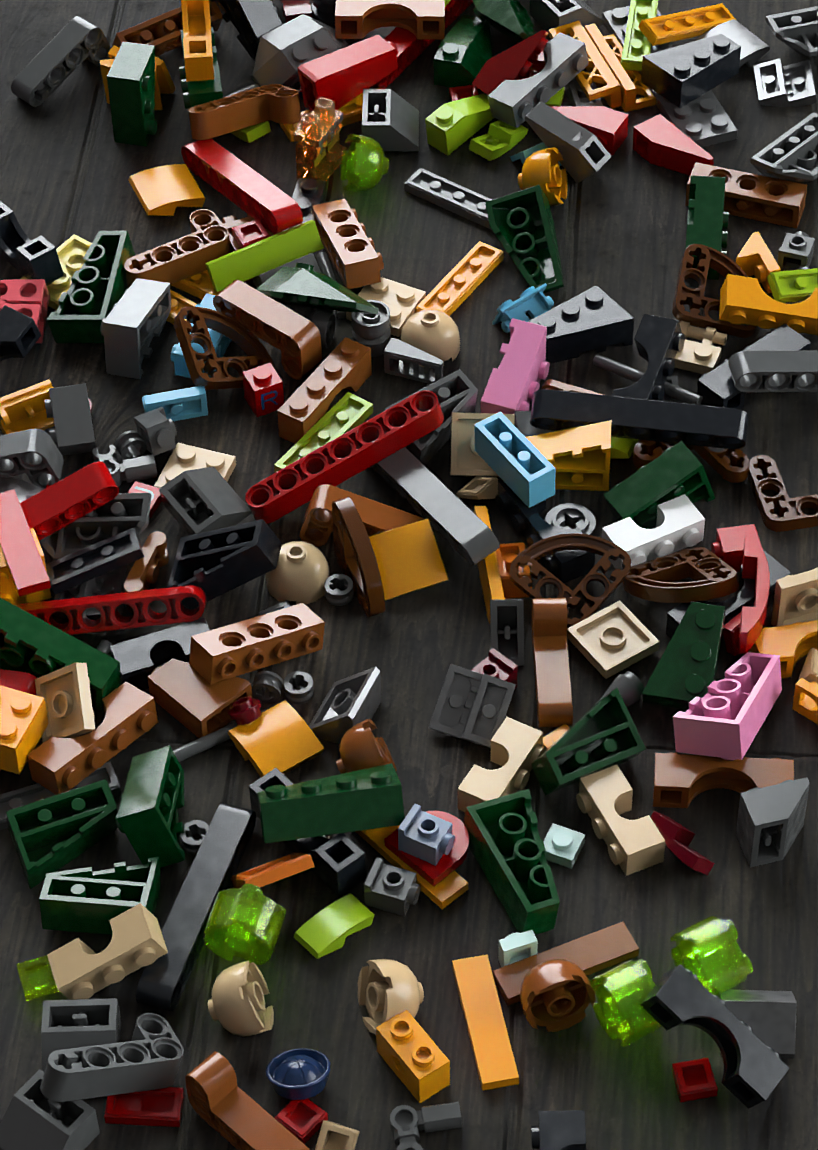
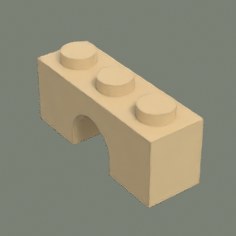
[458,717,546,812]
[576,764,665,876]
[47,903,168,1000]

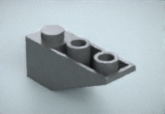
[524,101,611,184]

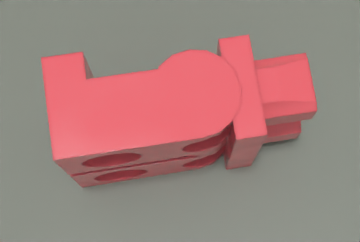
[0,279,50,343]

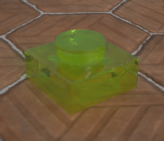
[16,955,59,1001]

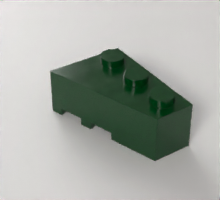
[685,175,729,280]
[604,441,716,529]

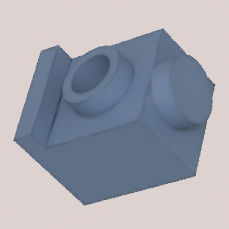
[398,804,455,866]

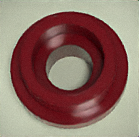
[228,696,262,725]

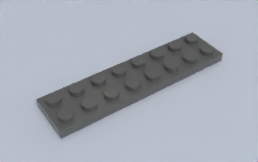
[602,6,738,147]

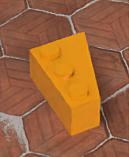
[526,420,612,491]

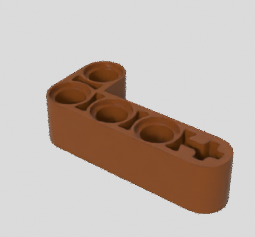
[188,84,301,140]
[124,209,231,288]
[213,280,322,380]
[300,485,433,546]
[532,598,573,728]
[185,1051,310,1150]

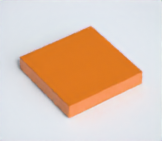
[231,853,315,892]

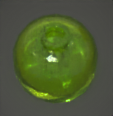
[341,134,389,192]

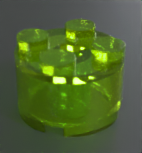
[204,884,286,965]
[670,916,753,996]
[590,959,662,1047]

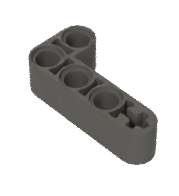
[11,16,111,107]
[0,429,64,489]
[40,1013,184,1102]

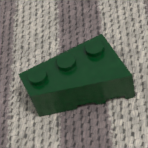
[179,27,223,109]
[107,41,157,147]
[642,602,725,710]
[531,687,646,795]
[116,746,185,868]
[6,779,118,889]
[39,857,161,935]

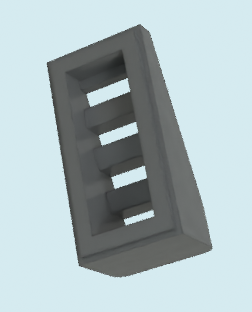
[384,338,443,384]

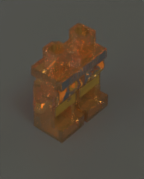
[293,97,348,181]

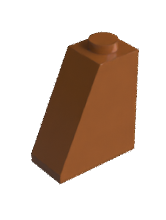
[147,658,253,738]

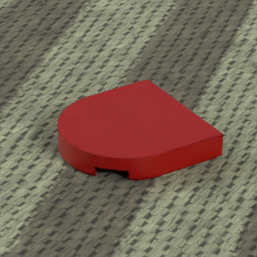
[384,811,469,886]

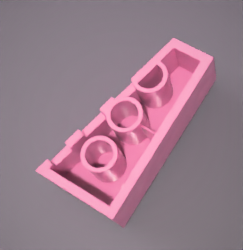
[673,652,782,760]

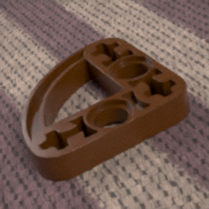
[672,244,758,338]
[173,306,275,390]
[332,497,385,617]
[509,533,631,628]
[623,547,739,603]

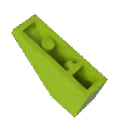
[425,93,493,155]

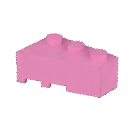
[481,318,550,414]

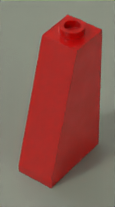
[297,35,398,120]

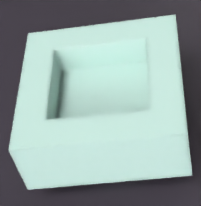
[543,823,585,869]
[498,930,538,967]

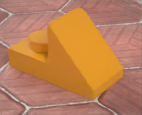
[736,232,781,294]

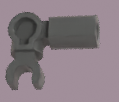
[92,445,158,487]
[390,1101,462,1150]

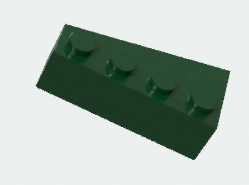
[47,231,135,343]
[0,598,121,711]
[257,763,405,843]
[463,789,560,935]

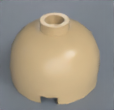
[401,310,460,368]
[266,541,330,605]
[358,959,424,1034]
[208,960,274,1037]

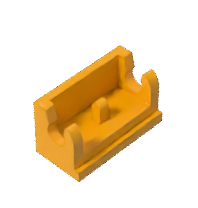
[0,379,55,435]

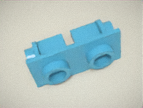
[493,283,554,333]

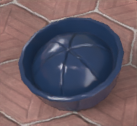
[266,1048,331,1100]

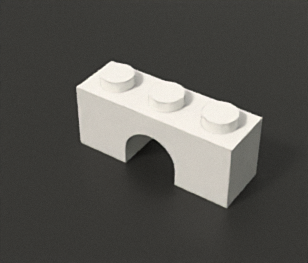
[602,494,705,571]

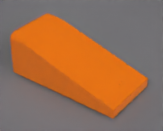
[496,542,532,599]

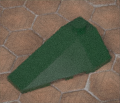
[485,184,564,293]

